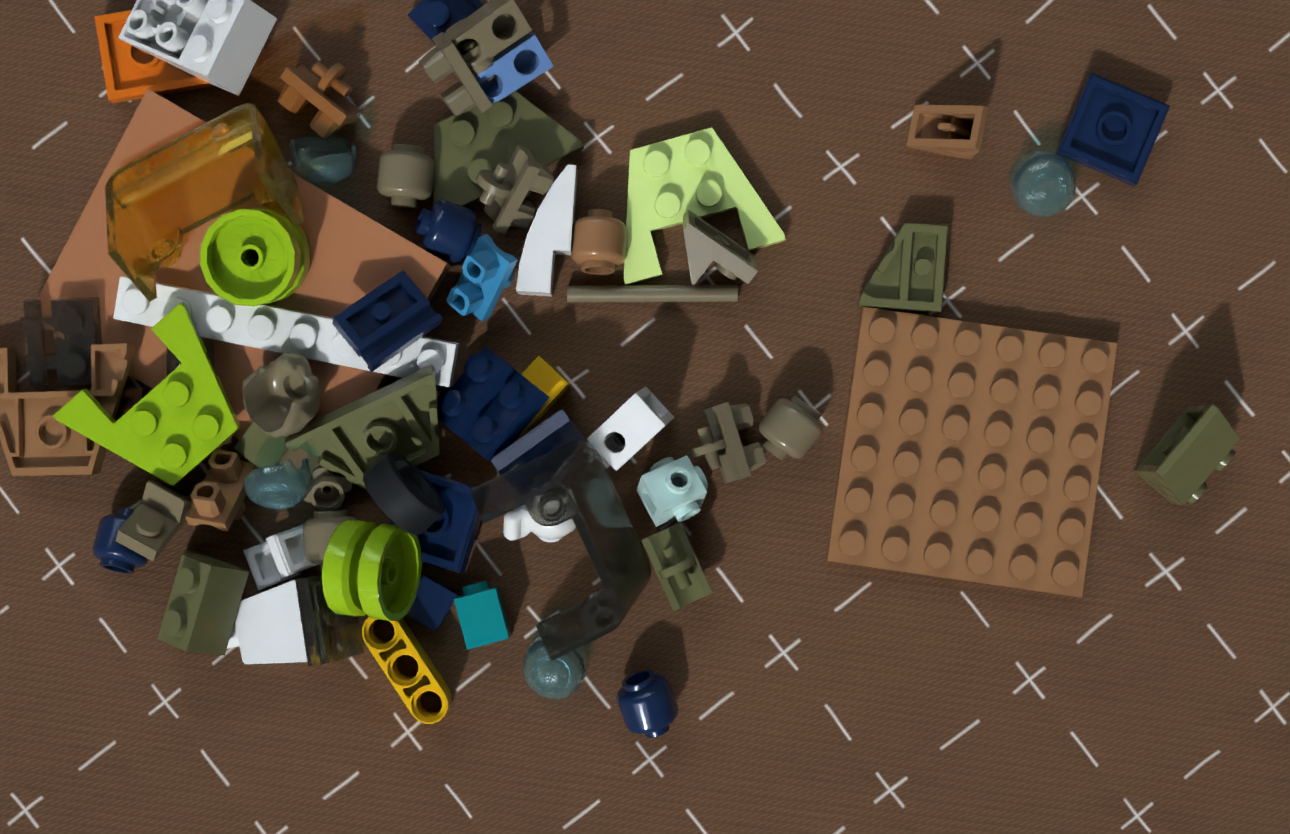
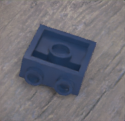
[437,346,550,463]

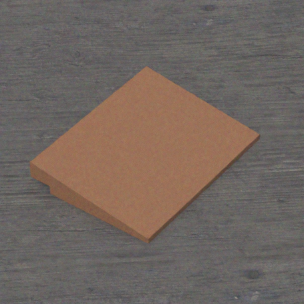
[28,88,450,481]

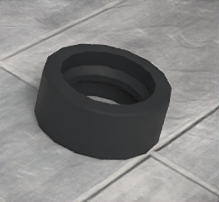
[363,452,445,535]

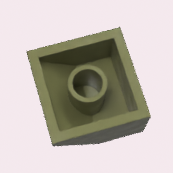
[1134,404,1240,505]
[157,548,249,656]

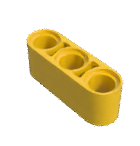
[362,617,452,724]

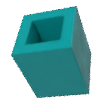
[454,580,512,650]

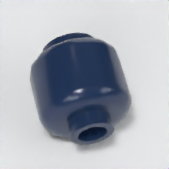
[415,200,482,262]
[93,508,149,574]
[616,670,679,738]

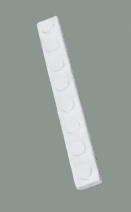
[113,276,460,387]

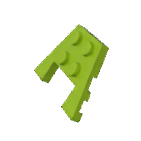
[53,302,241,486]

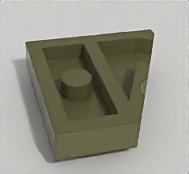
[857,223,948,313]

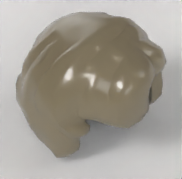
[242,352,321,438]

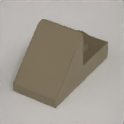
[683,210,758,286]
[115,480,193,562]

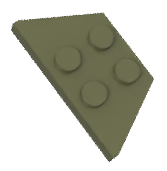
[433,91,584,207]
[285,365,440,489]

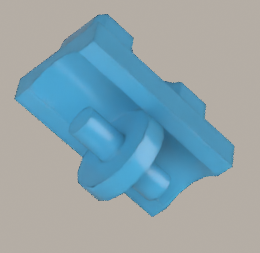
[446,234,518,321]

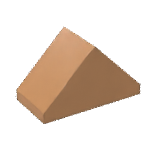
[906,105,989,160]

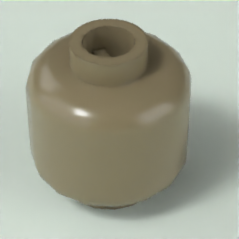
[377,144,435,208]
[759,395,823,461]
[303,509,357,572]

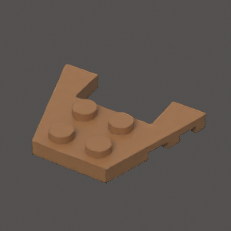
[0,343,135,476]

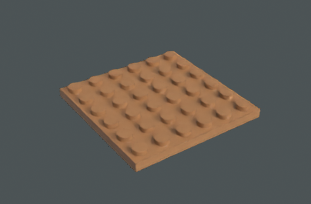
[826,307,1118,598]

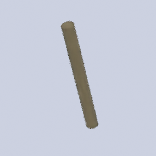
[567,285,738,303]

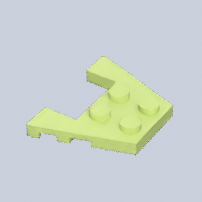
[624,127,786,285]

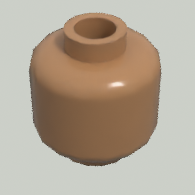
[571,209,627,275]

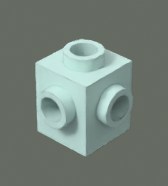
[636,455,708,527]

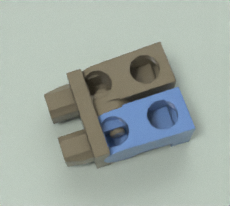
[419,0,554,117]

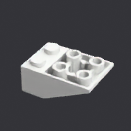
[118,0,277,96]

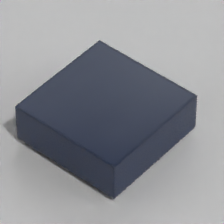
[406,573,458,632]

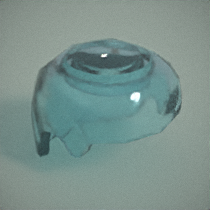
[290,136,357,186]
[1008,150,1076,217]
[244,458,311,510]
[522,629,589,700]

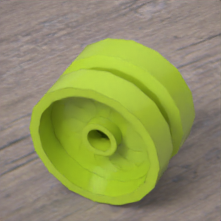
[200,208,311,307]
[322,519,422,621]

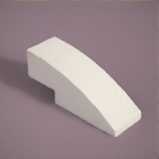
[516,164,578,297]

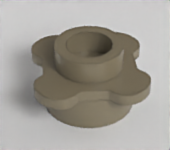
[302,466,352,511]

